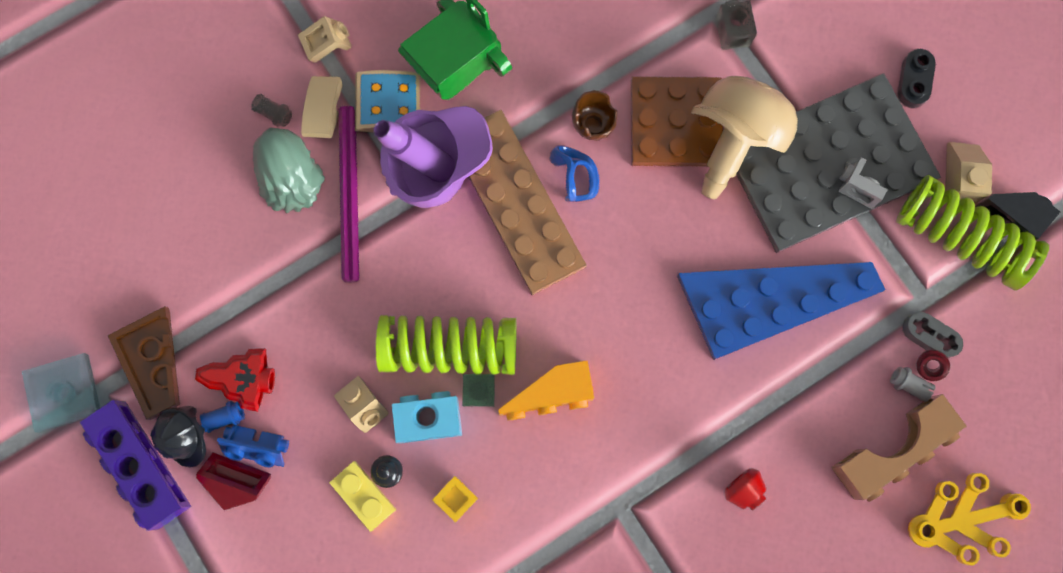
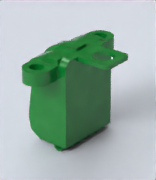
[398,0,512,100]

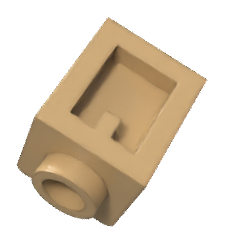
[298,16,352,63]

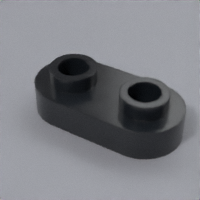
[897,49,936,108]

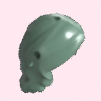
[253,127,325,214]

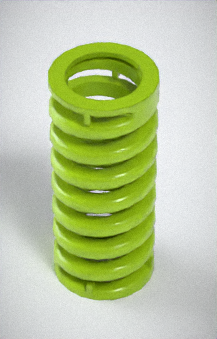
[896,175,1049,291]
[376,315,517,375]

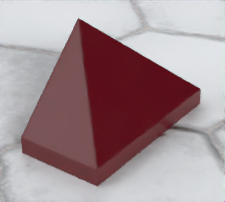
[196,452,271,510]

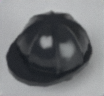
[150,406,206,468]

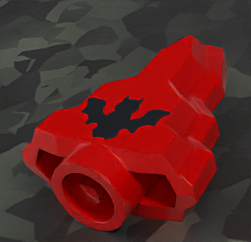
[195,348,275,412]

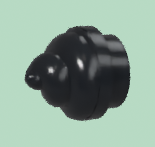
[371,455,403,488]

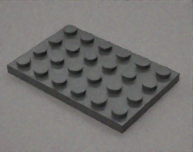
[736,73,941,253]

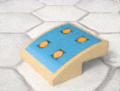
[355,70,420,133]

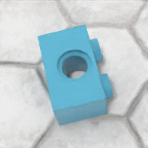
[392,391,462,444]

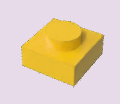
[433,476,478,523]

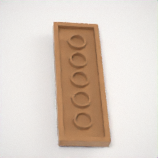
[469,110,587,295]

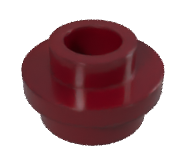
[916,350,950,381]

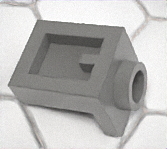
[838,157,888,209]

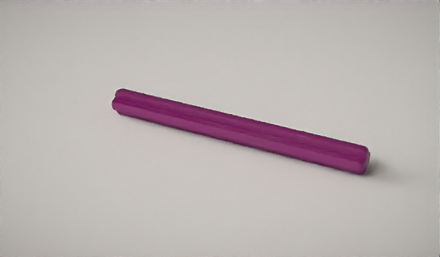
[338,106,359,282]

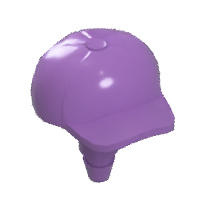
[374,106,492,208]

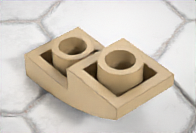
[301,76,343,138]

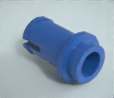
[200,401,245,433]

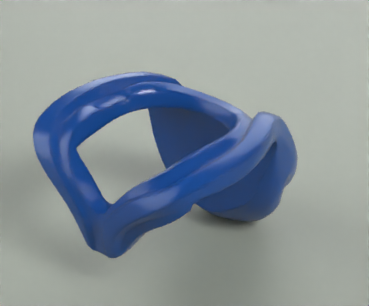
[550,145,599,202]

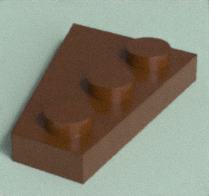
[107,306,180,420]

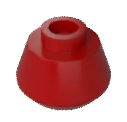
[724,468,767,510]

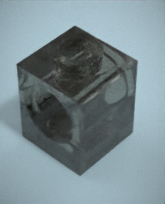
[716,0,757,50]

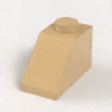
[945,142,992,204]

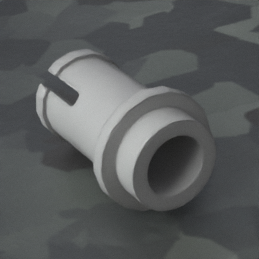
[890,367,935,402]

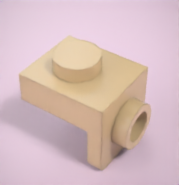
[334,376,389,433]

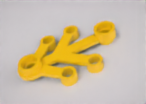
[908,473,1031,566]

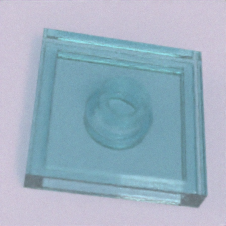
[22,353,100,433]

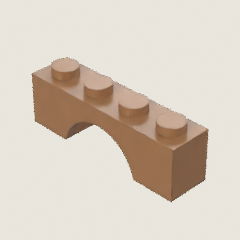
[831,394,967,502]

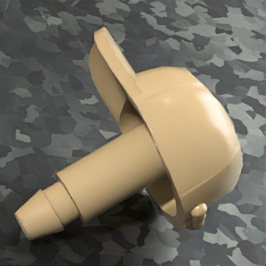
[691,76,798,199]

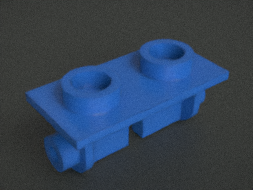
[217,425,289,468]

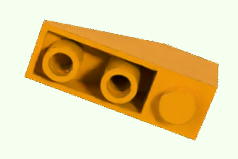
[498,360,594,421]

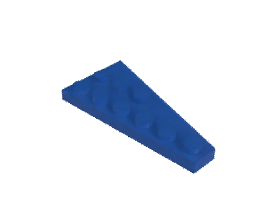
[677,262,885,360]

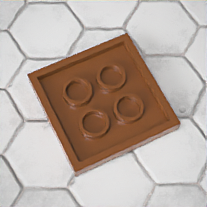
[631,77,723,167]

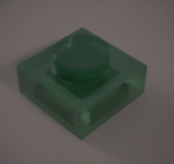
[462,374,495,407]

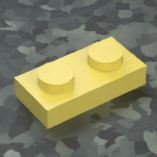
[329,461,397,532]

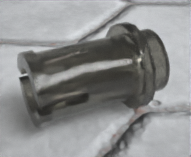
[251,94,292,127]

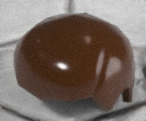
[572,90,618,141]

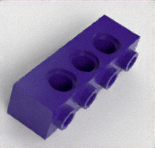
[80,400,192,531]

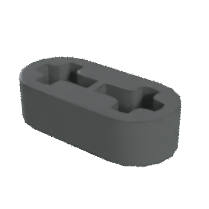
[902,312,963,358]

